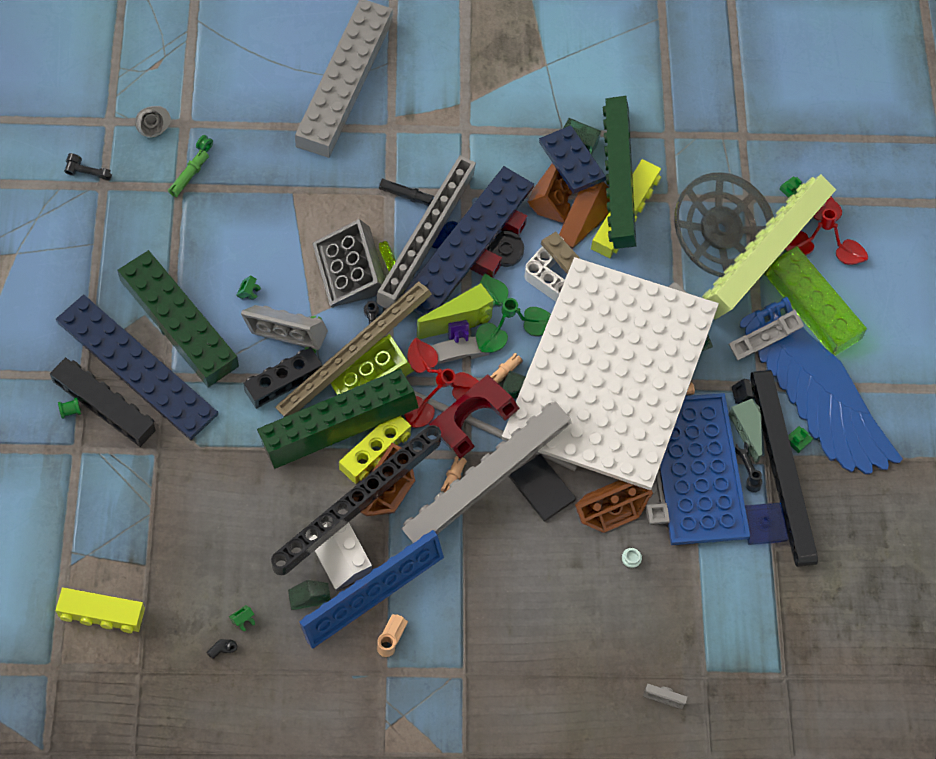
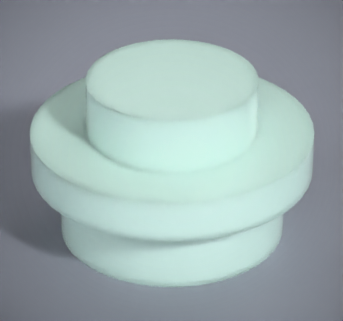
[622,548,642,568]

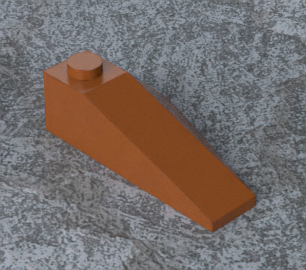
[527,163,572,223]
[559,182,610,249]

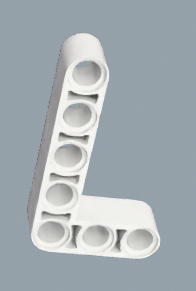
[524,238,565,302]

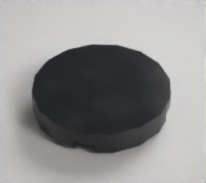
[487,231,524,267]

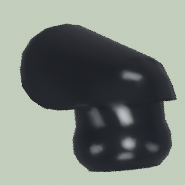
[206,639,238,659]

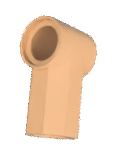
[377,614,408,657]

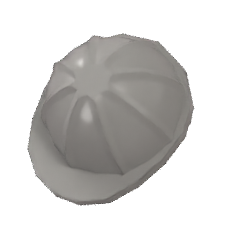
[135,106,171,138]

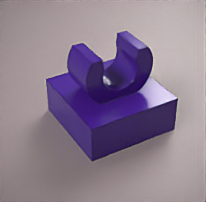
[448,320,469,343]

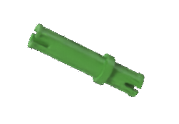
[168,149,209,197]

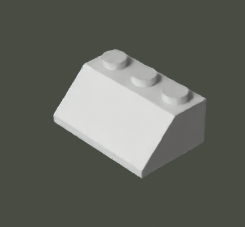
[309,522,372,591]

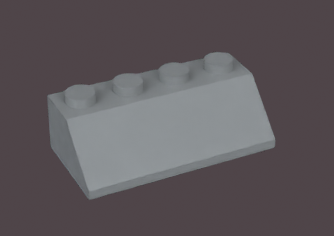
[241,305,328,350]

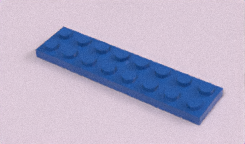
[299,530,444,649]

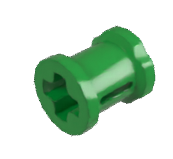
[58,398,81,419]

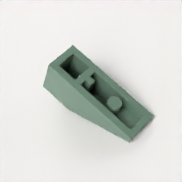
[729,399,762,463]

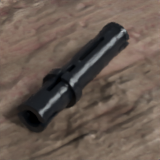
[379,178,434,206]

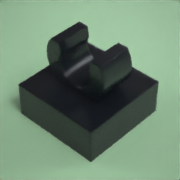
[731,379,756,404]

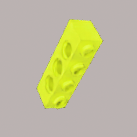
[339,416,411,484]

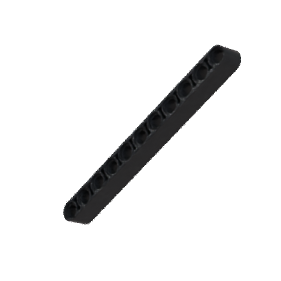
[750,370,818,567]
[271,425,441,576]

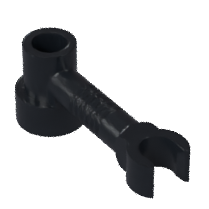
[64,153,112,181]
[364,301,379,324]
[735,442,762,492]

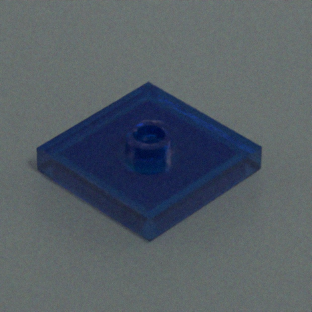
[745,502,788,545]

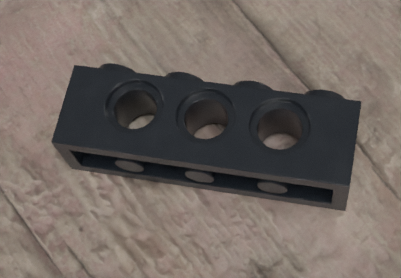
[243,347,322,409]

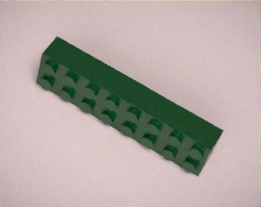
[117,250,239,387]
[257,369,419,469]

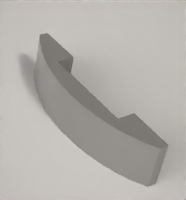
[728,310,804,361]
[416,337,489,373]
[645,466,670,524]

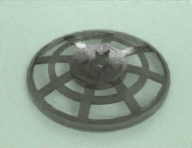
[674,172,774,277]

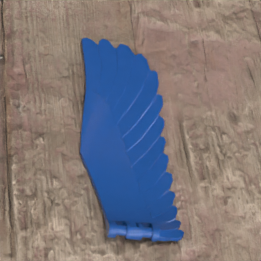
[740,297,903,475]

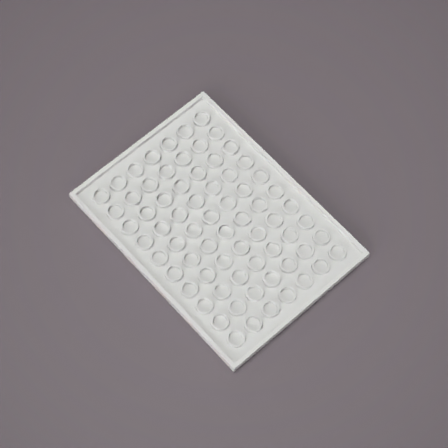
[502,257,719,490]

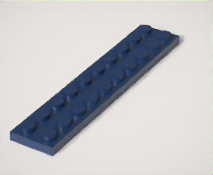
[400,166,534,316]
[56,294,218,441]

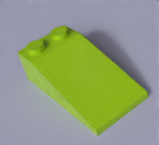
[417,283,494,339]
[330,334,414,395]

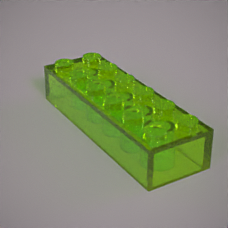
[764,246,867,356]

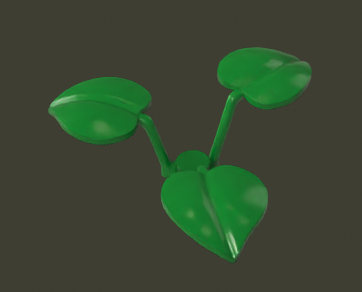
[476,274,551,353]

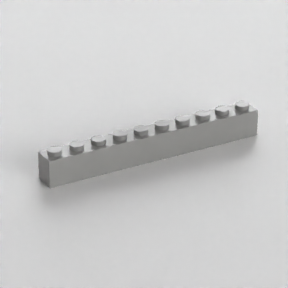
[376,155,476,309]
[401,401,572,543]

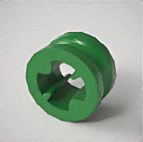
[196,135,213,152]

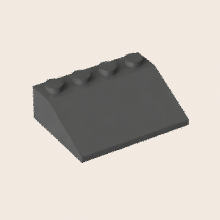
[312,219,385,307]

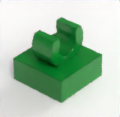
[780,176,802,198]
[236,275,261,300]
[788,426,813,454]
[228,605,255,631]

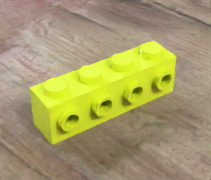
[55,587,145,633]

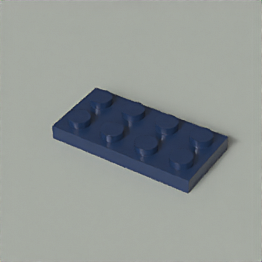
[539,125,606,194]

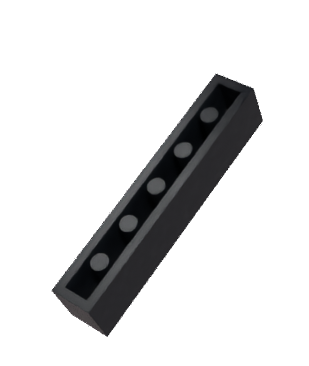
[50,357,156,447]

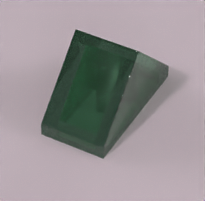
[502,371,526,399]
[288,580,331,610]

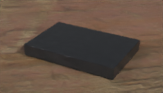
[509,454,576,522]

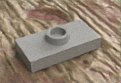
[643,684,687,709]

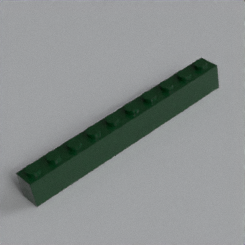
[603,96,637,249]

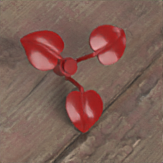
[784,196,868,265]
[404,337,479,428]

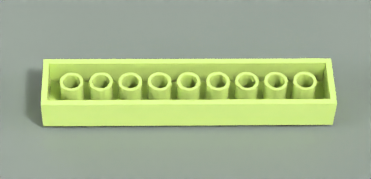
[702,174,836,320]

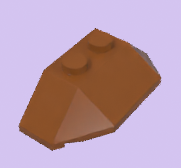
[354,443,415,516]
[575,480,653,533]

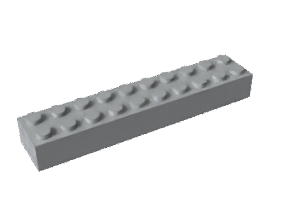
[295,0,393,158]

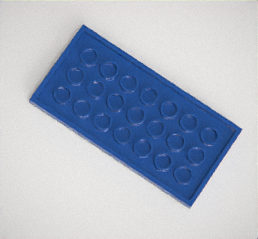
[660,393,750,545]

